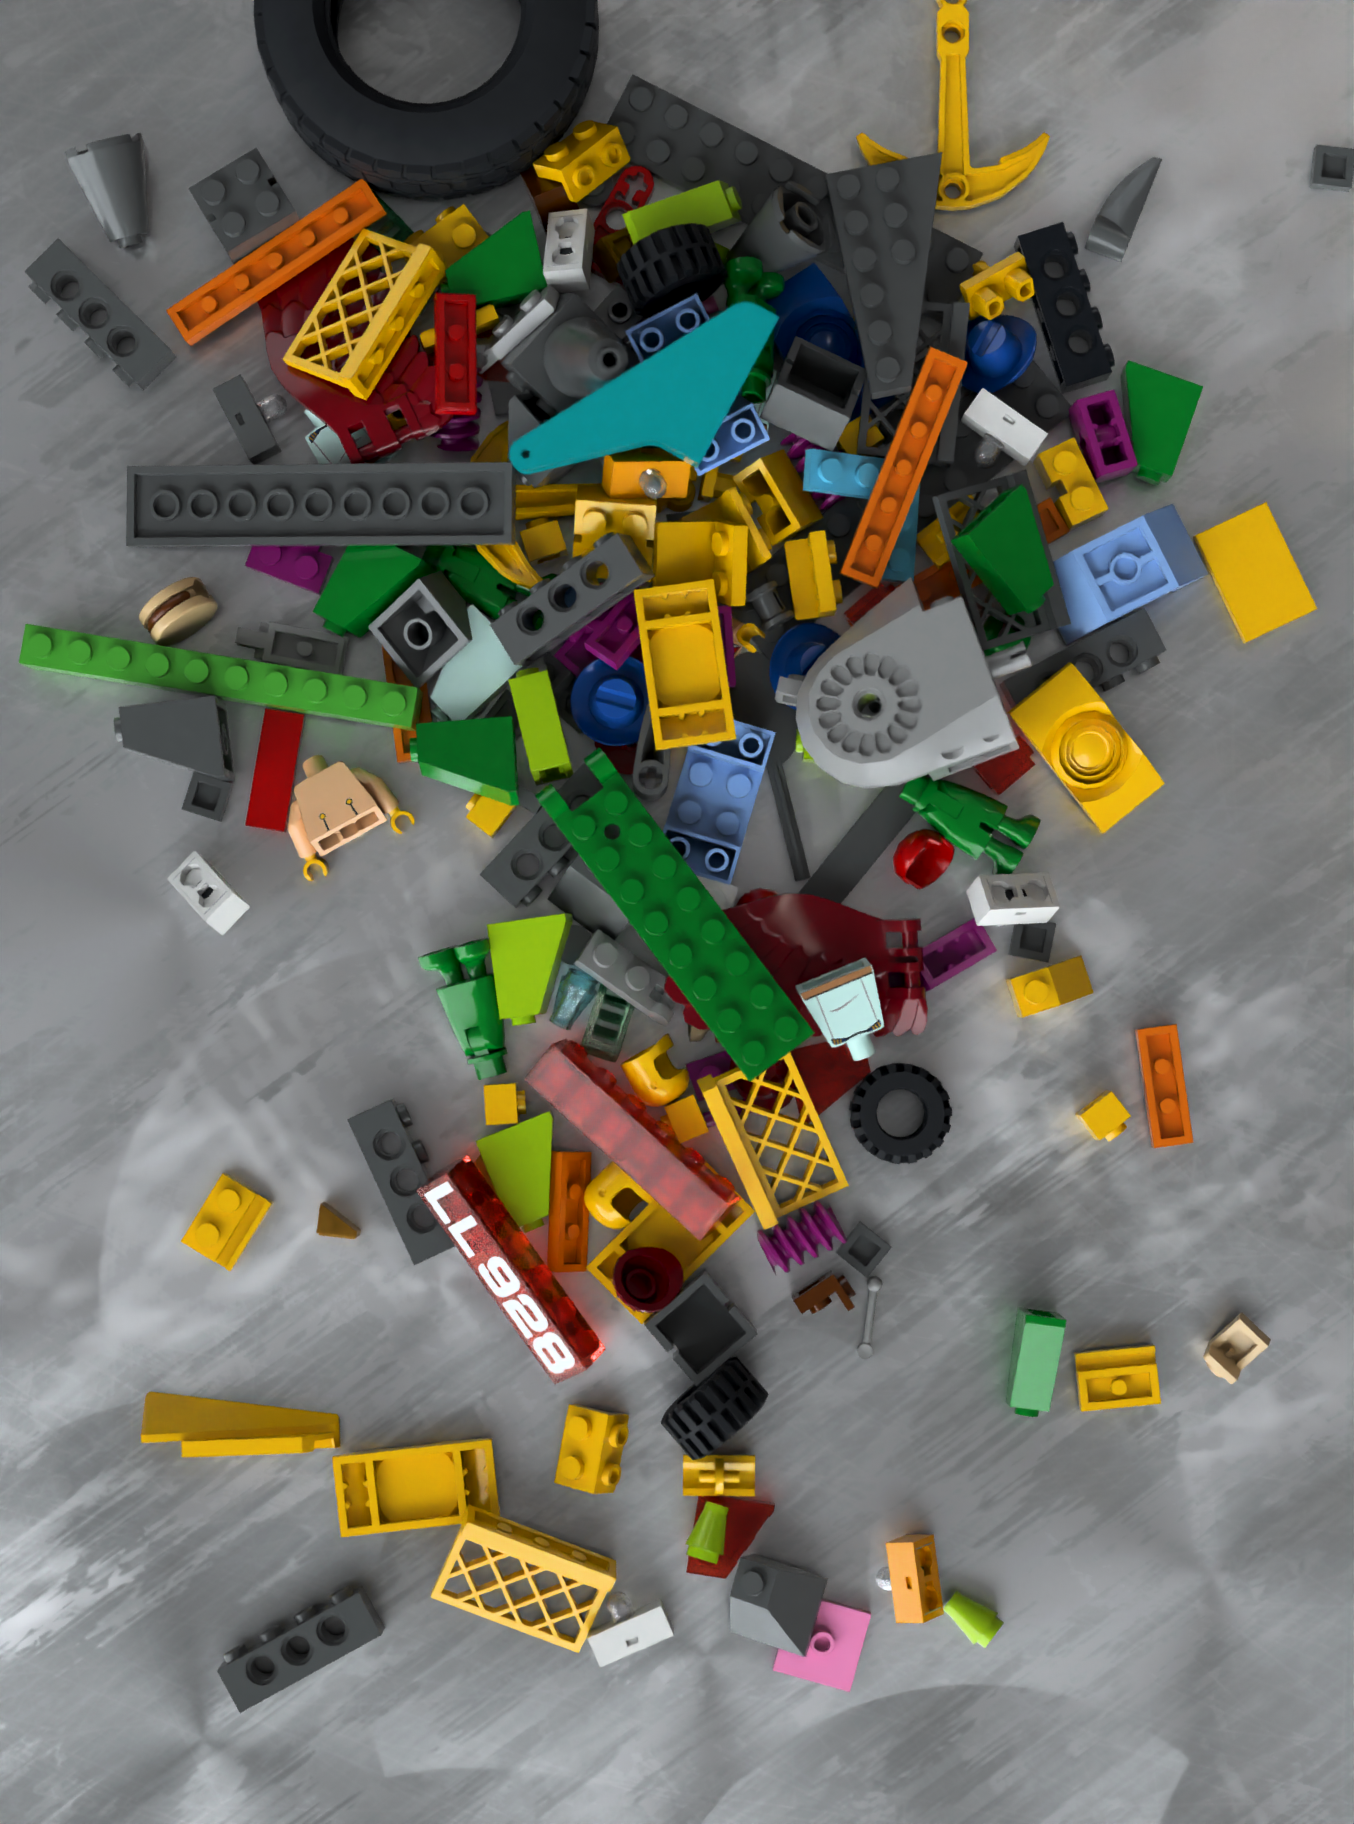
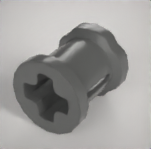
[746,580,795,633]

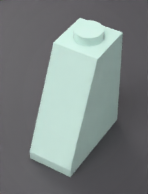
[430,604,528,722]

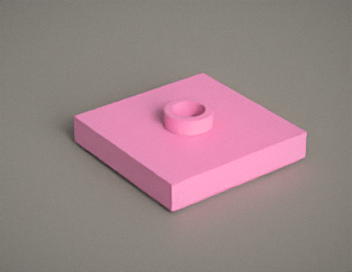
[772,1598,871,1692]

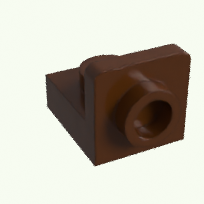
[791,1270,856,1314]

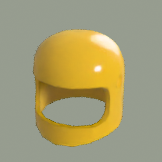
[620,1033,690,1107]
[584,1157,659,1229]

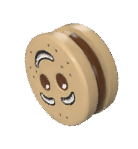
[139,577,218,646]

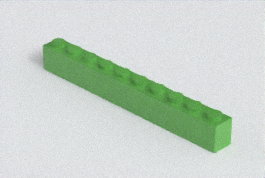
[19,624,423,731]

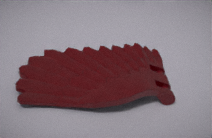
[230,238,454,464]
[664,893,928,1043]

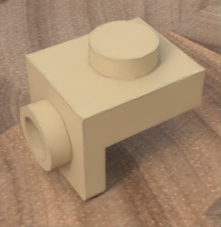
[1203,1312,1271,1384]

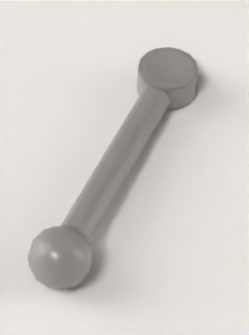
[857,1276,882,1359]

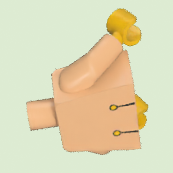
[288,755,414,881]

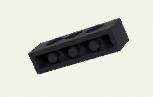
[1014,222,1115,394]

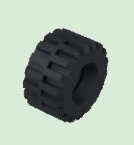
[617,223,727,318]
[849,1063,952,1164]
[661,1357,768,1460]

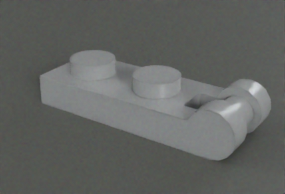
[573,929,677,1025]

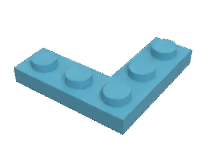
[803,449,920,583]

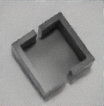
[188,148,300,264]
[760,336,866,451]
[644,1269,758,1387]

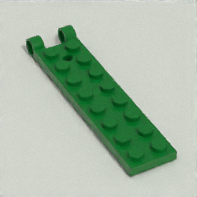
[535,748,815,1082]

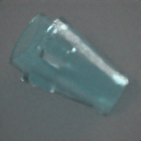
[549,968,598,1030]

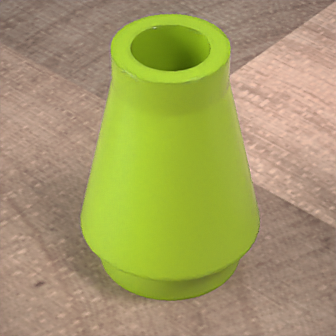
[685,1501,729,1564]
[943,1591,1004,1648]

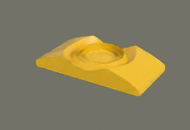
[633,579,736,751]
[1007,662,1165,833]
[586,1154,755,1324]
[332,1438,501,1537]

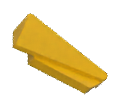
[141,1392,341,1458]

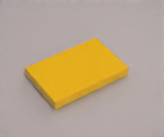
[1193,502,1317,644]

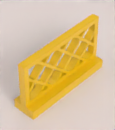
[283,228,447,401]
[696,1053,849,1230]
[431,1504,616,1653]

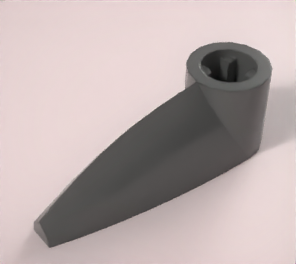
[1085,158,1162,262]
[633,701,671,801]

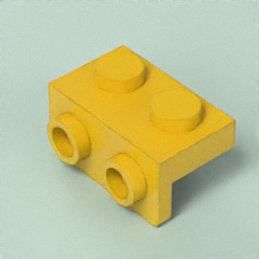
[532,120,630,203]
[403,204,489,287]
[784,530,843,621]
[554,1404,629,1494]

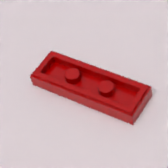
[434,292,477,416]
[245,708,306,832]

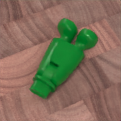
[724,257,785,404]
[421,545,558,630]
[899,775,1041,875]
[418,938,507,1080]

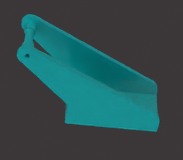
[509,302,779,475]

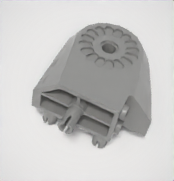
[796,577,1032,789]

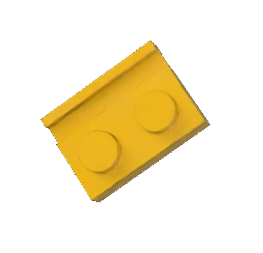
[181,1173,273,1271]
[1074,1344,1161,1412]

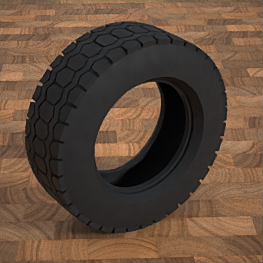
[254,0,599,200]

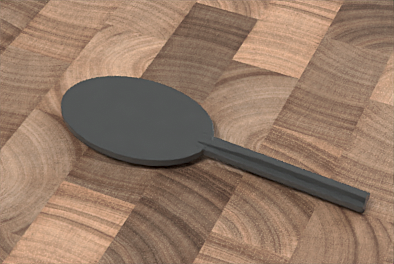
[729,652,811,882]

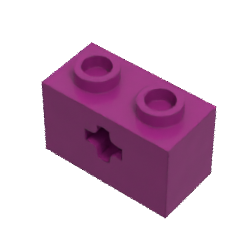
[1068,389,1138,484]

